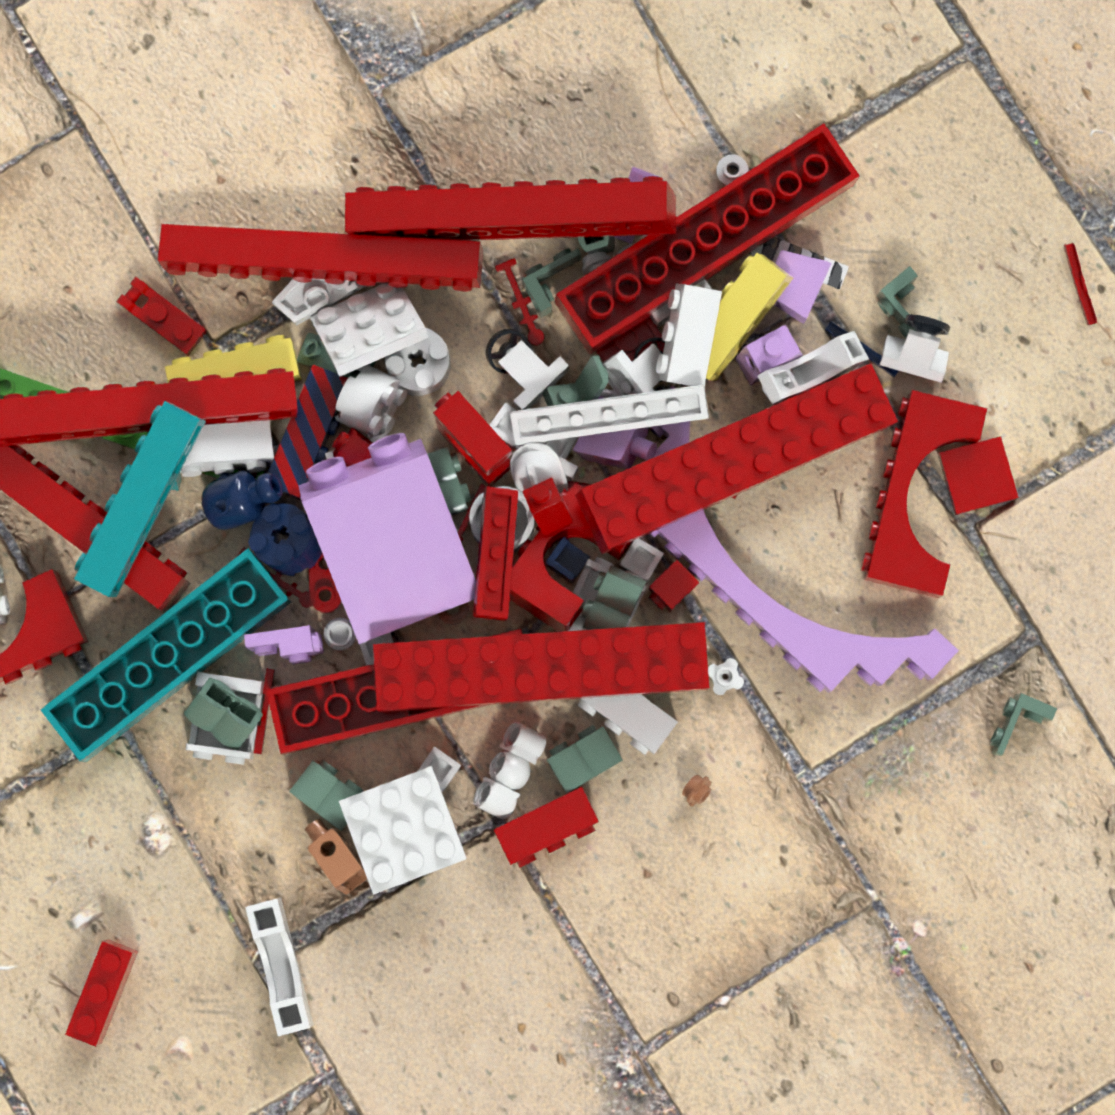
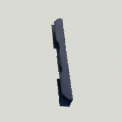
[825,321,899,378]

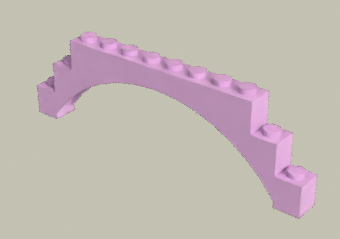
[648,386,959,693]

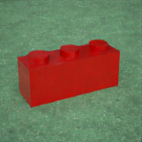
[493,787,599,868]
[65,939,138,1047]

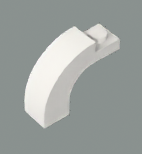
[758,331,869,404]

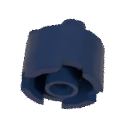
[248,503,322,576]

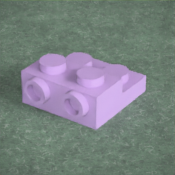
[244,625,324,665]

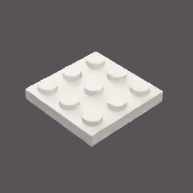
[310,283,429,377]
[339,766,467,895]

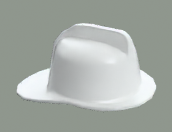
[510,443,568,493]

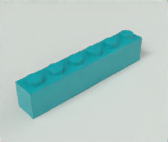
[74,401,206,597]

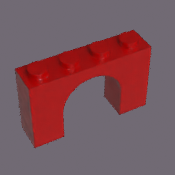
[433,391,512,487]
[510,483,633,632]

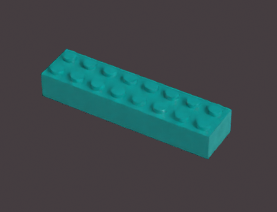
[40,548,292,762]

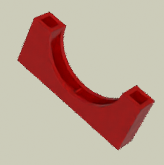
[860,390,988,598]
[0,569,89,685]

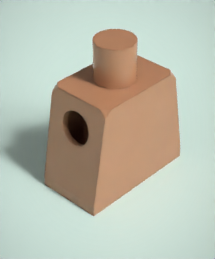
[305,819,367,895]

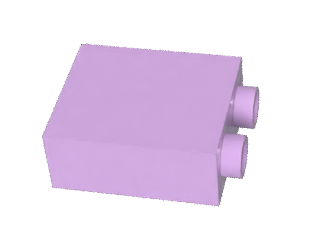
[299,433,476,644]

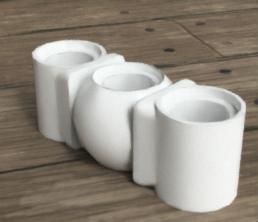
[473,722,546,820]

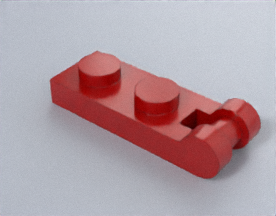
[116,276,207,356]

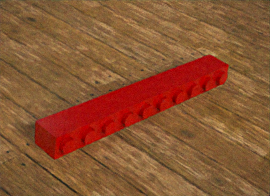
[157,224,484,292]
[0,368,297,447]

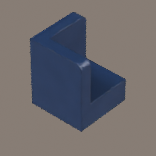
[546,536,590,584]

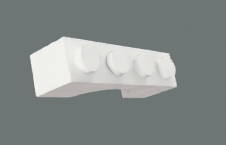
[245,897,314,1036]

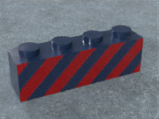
[268,365,348,501]

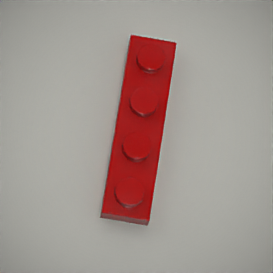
[473,486,519,621]

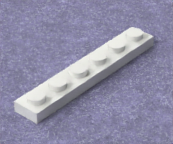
[510,384,709,445]

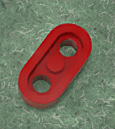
[309,553,342,614]

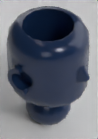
[201,471,283,530]

